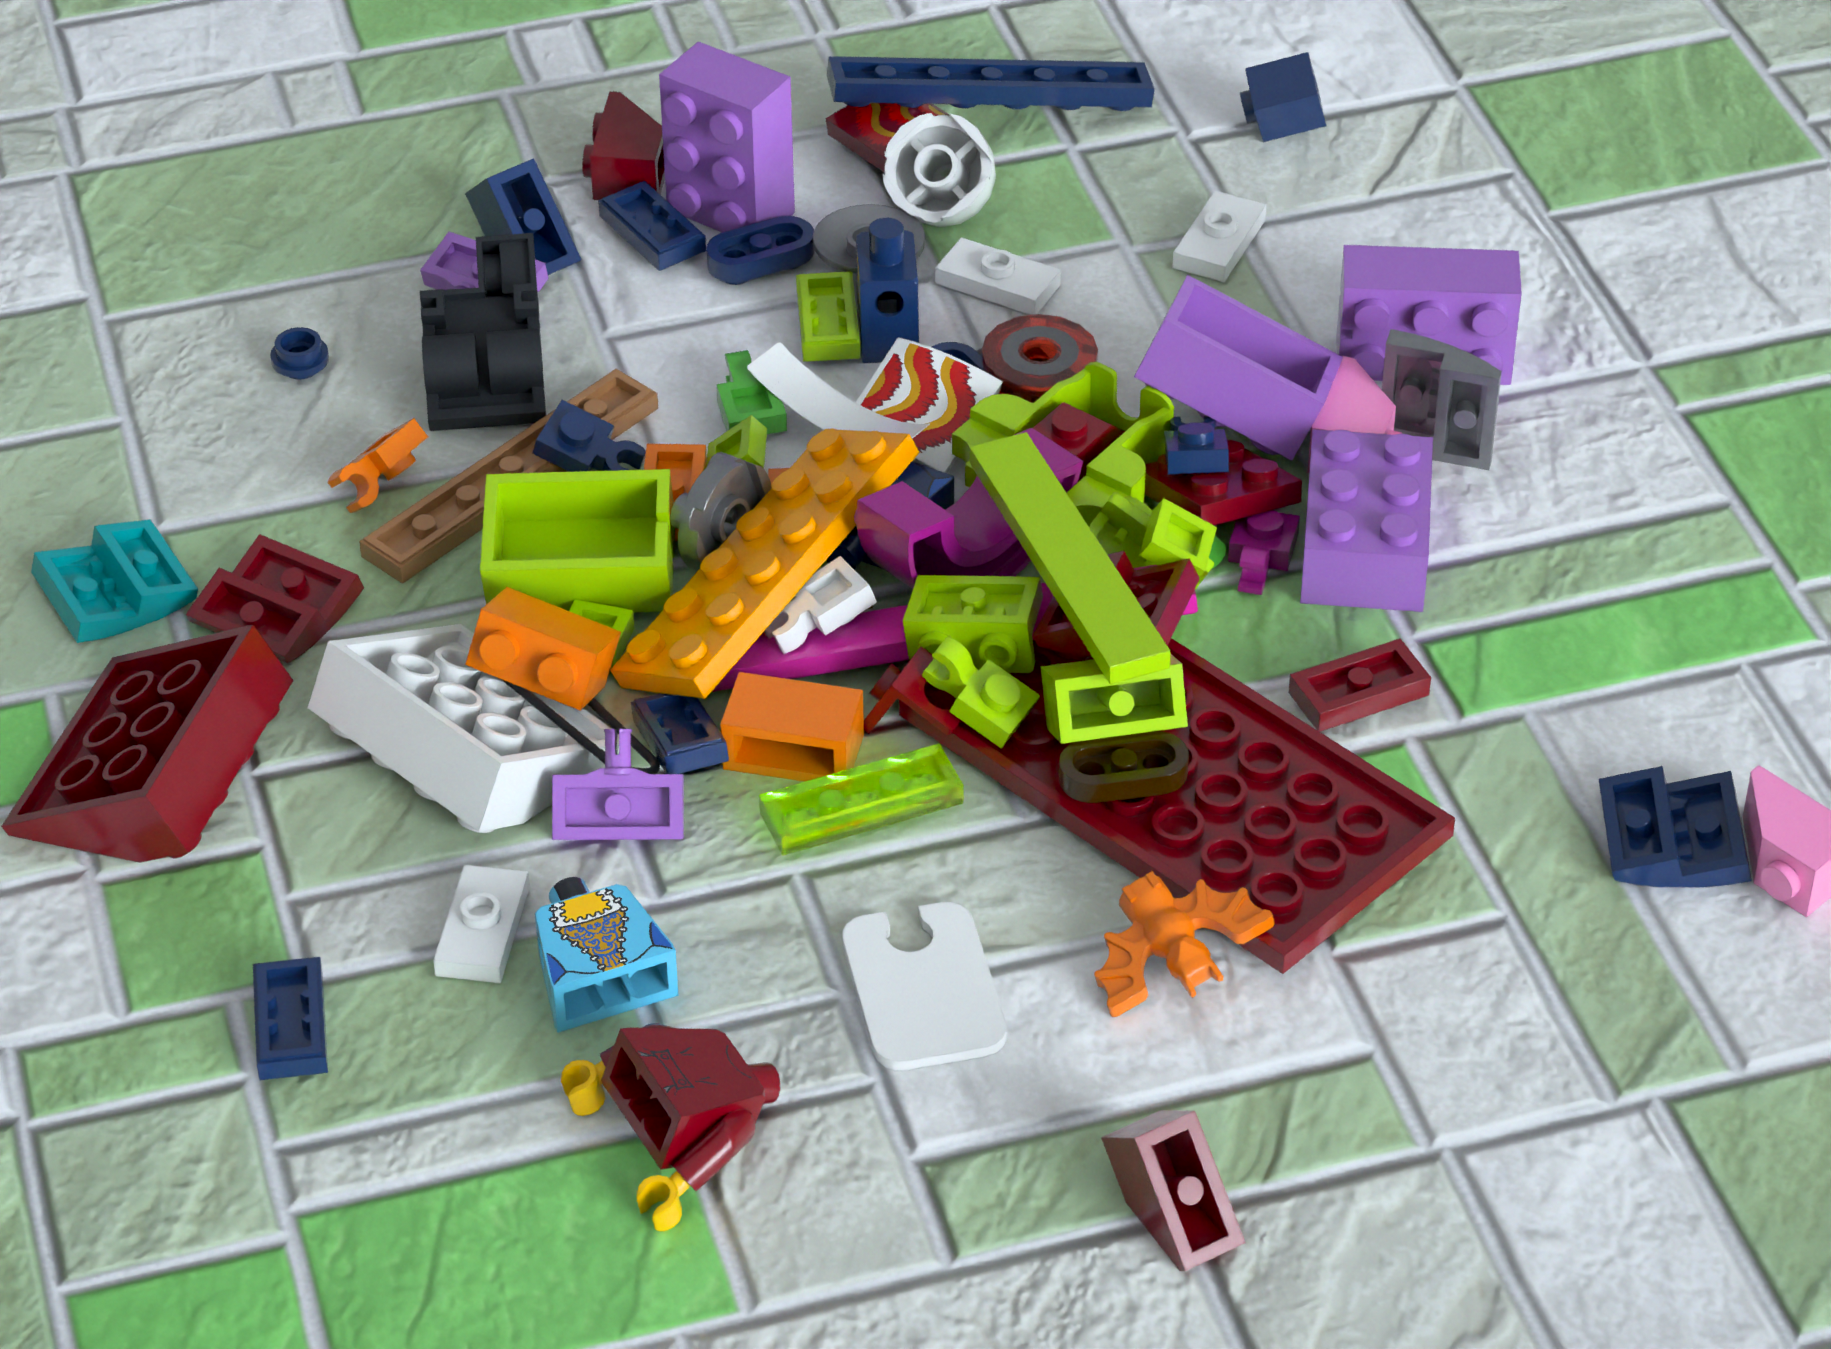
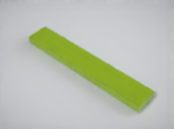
[969,432,1170,684]

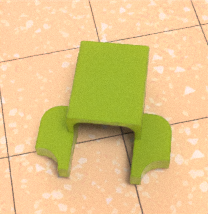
[952,361,1174,526]

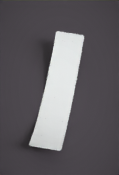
[747,342,930,438]

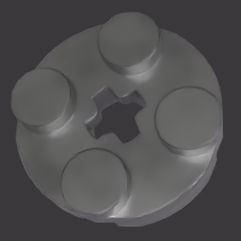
[670,452,772,571]

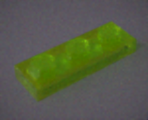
[759,743,964,856]

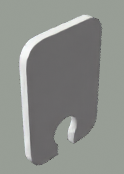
[843,902,1007,1071]

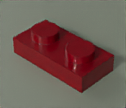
[1288,638,1431,732]

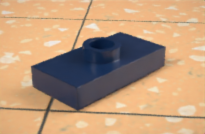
[598,181,706,271]
[631,693,729,774]
[253,957,328,1080]

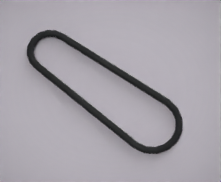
[503,680,660,774]

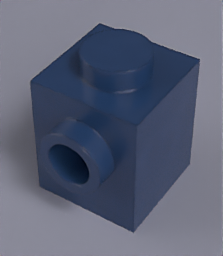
[1240,52,1327,142]

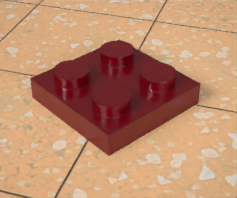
[1145,440,1302,525]

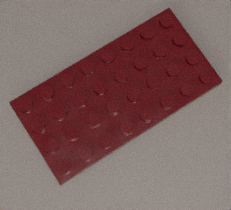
[899,638,1455,974]

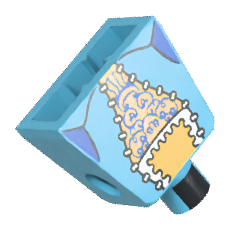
[535,877,679,1033]

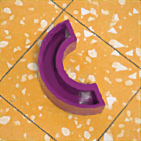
[854,428,1083,589]

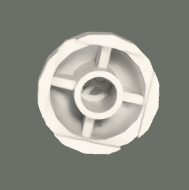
[883,113,996,227]

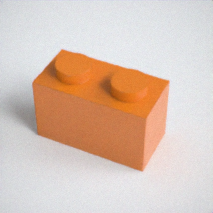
[465,587,621,711]
[720,672,864,788]

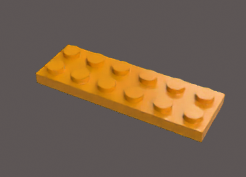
[610,429,920,699]

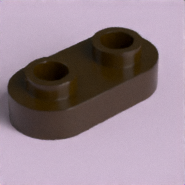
[1059,731,1189,803]

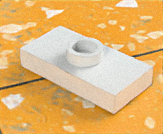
[1172,191,1267,282]
[935,237,1061,316]
[433,865,530,983]

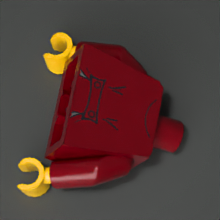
[561,1023,780,1231]

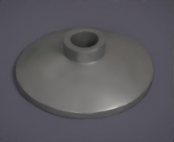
[813,204,925,273]

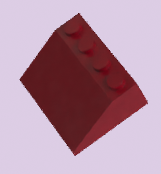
[1,625,294,863]

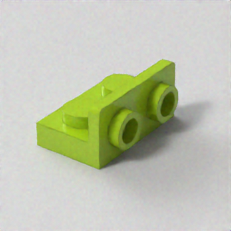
[903,575,1043,673]

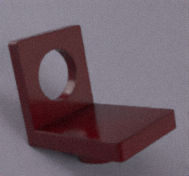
[864,646,961,736]

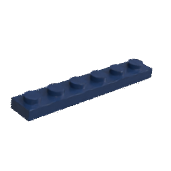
[827,56,1155,111]

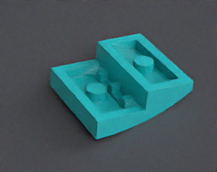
[31,519,198,643]

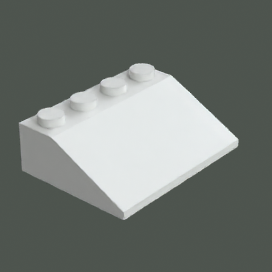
[308,624,619,833]

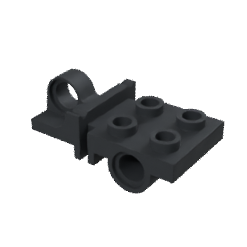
[420,233,546,431]

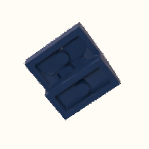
[1598,766,1752,888]

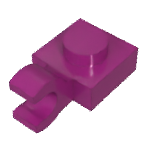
[1228,510,1300,595]

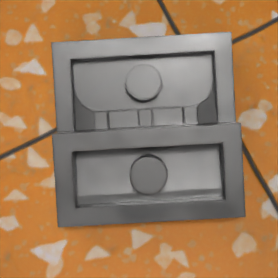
[1382,329,1502,470]

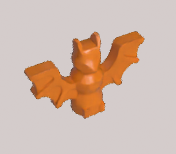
[1094,871,1275,1017]

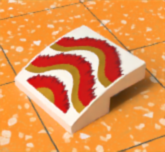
[856,337,1003,473]

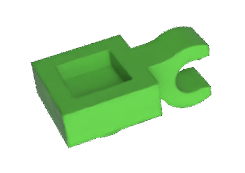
[716,350,787,434]

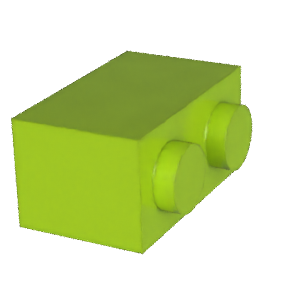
[1041,654,1188,744]

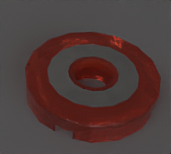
[981,314,1098,403]

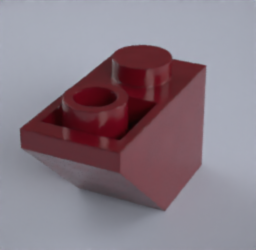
[582,91,665,200]

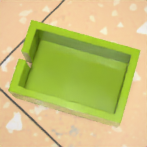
[480,469,675,612]

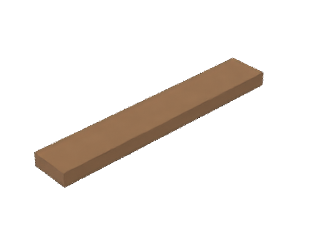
[359,369,658,584]

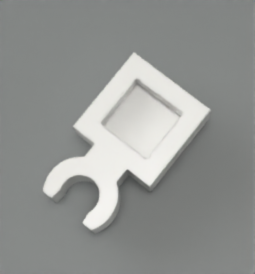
[764,556,877,654]

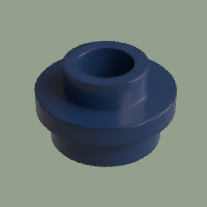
[270,327,329,380]

